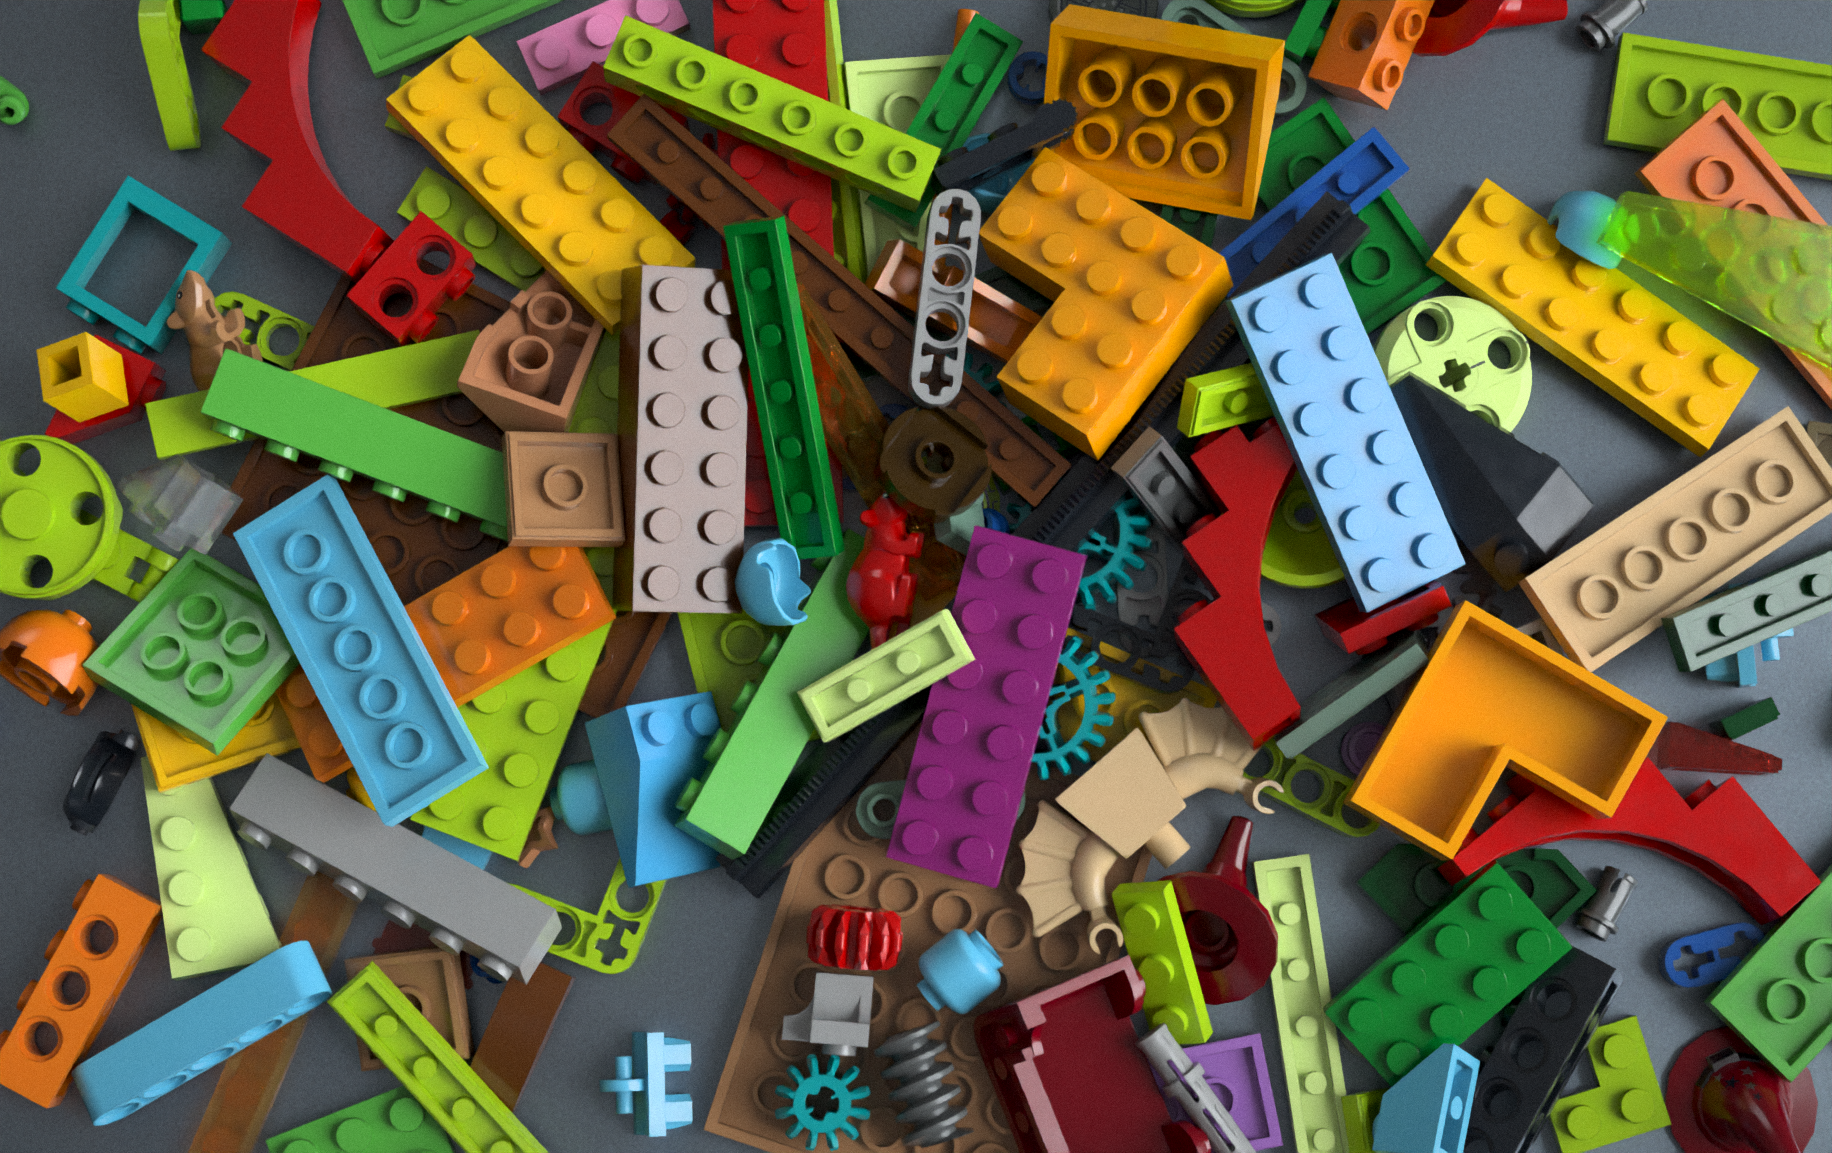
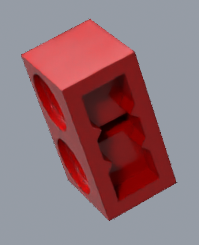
[557,61,690,185]
[346,211,476,347]

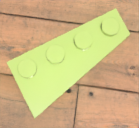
[844,54,951,279]
[141,756,283,981]

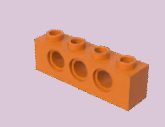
[1308,0,1435,110]
[0,874,163,1109]

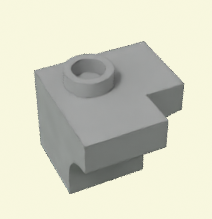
[782,972,874,1056]

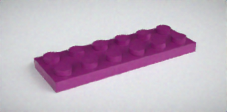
[886,525,1087,888]

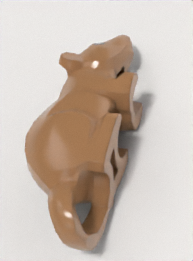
[167,270,263,441]

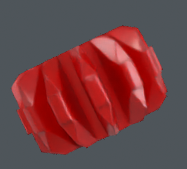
[806,904,903,971]

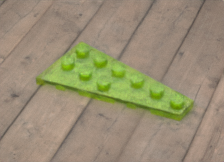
[1596,191,1832,370]

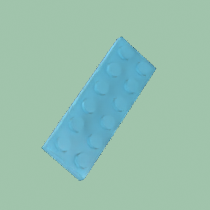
[233,474,489,827]

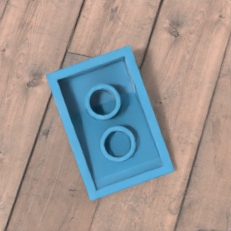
[585,691,722,888]

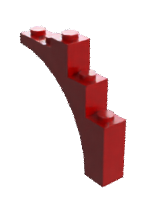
[1174,417,1301,751]
[1437,757,1821,926]

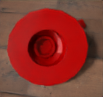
[1412,0,1568,57]

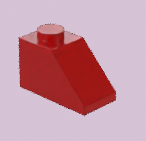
[45,334,166,445]

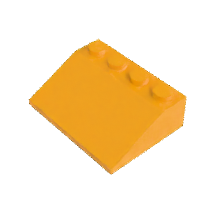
[1044,4,1285,220]

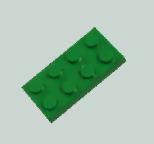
[1257,97,1448,336]
[1323,859,1573,1087]

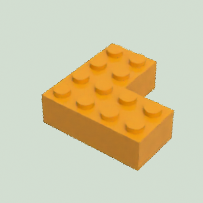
[979,147,1233,461]
[1343,600,1668,861]

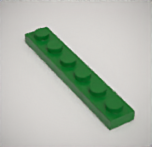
[723,216,845,559]

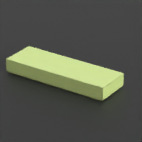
[797,609,976,743]

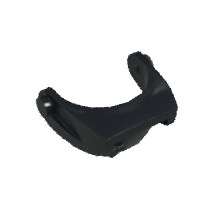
[63,729,141,836]

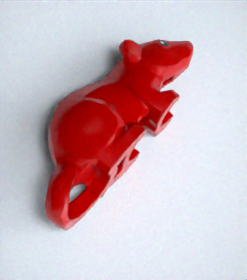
[846,491,925,649]

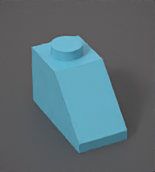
[1372,1043,1480,1153]

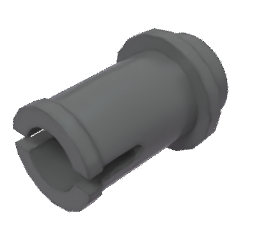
[1576,0,1648,52]
[1575,866,1638,942]

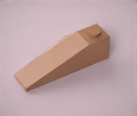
[457,269,606,433]

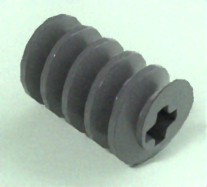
[874,1021,974,1148]

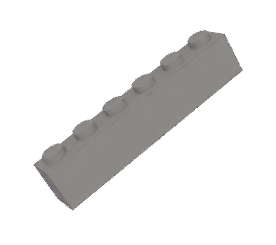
[229,753,562,985]

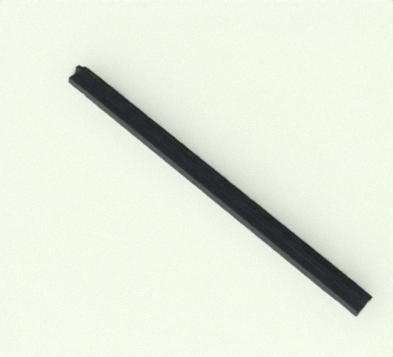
[715,191,1371,898]

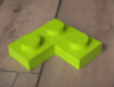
[1548,1015,1672,1153]

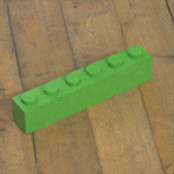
[201,348,508,542]
[674,528,869,860]

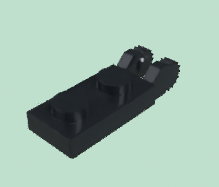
[931,98,1078,196]

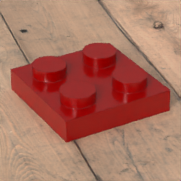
[1314,580,1452,655]

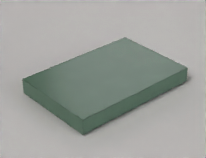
[1275,629,1429,759]

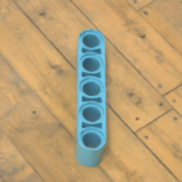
[71,941,333,1126]

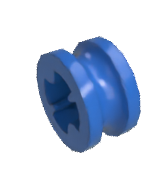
[1007,51,1048,106]

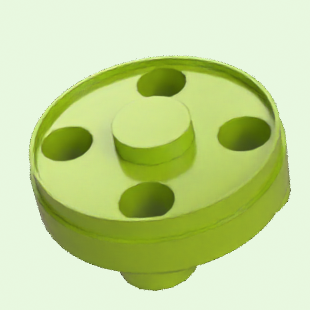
[0,435,123,601]

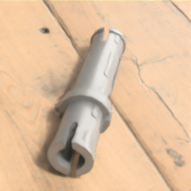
[1135,1023,1257,1153]

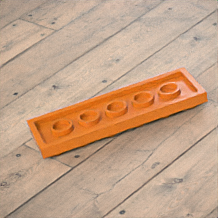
[1634,99,1832,410]
[276,546,617,783]

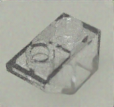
[116,454,244,555]

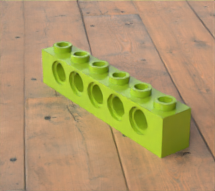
[603,15,941,213]

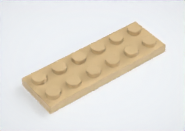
[1518,406,1832,672]

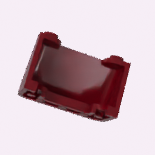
[973,955,1211,1153]

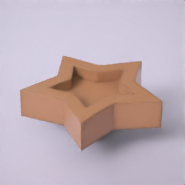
[518,806,559,868]

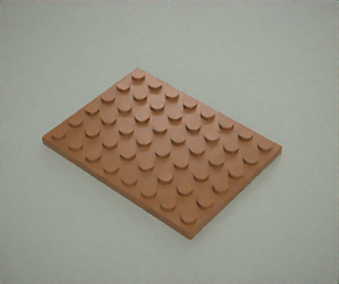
[703,723,1152,1153]

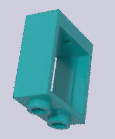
[56,175,233,355]

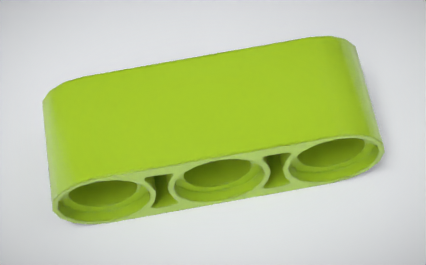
[1243,739,1380,838]

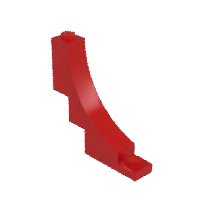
[201,0,394,283]

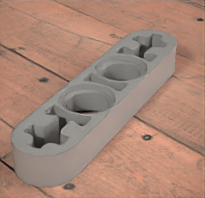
[908,189,981,410]

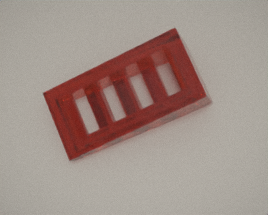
[1657,721,1782,776]

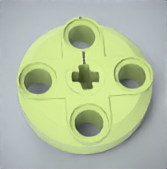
[1373,296,1532,432]

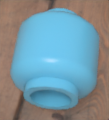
[550,759,613,836]
[917,929,1004,1014]

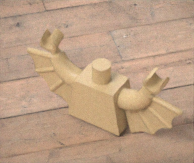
[1016,698,1284,954]

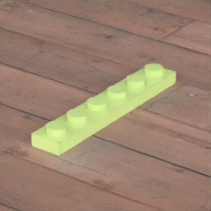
[1251,854,1349,1153]

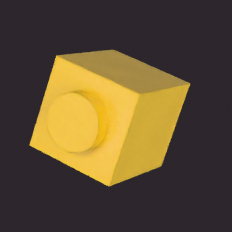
[36,332,129,423]

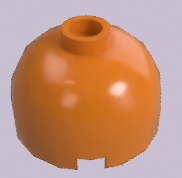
[0,609,99,716]

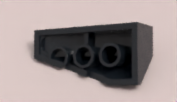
[1389,371,1594,592]

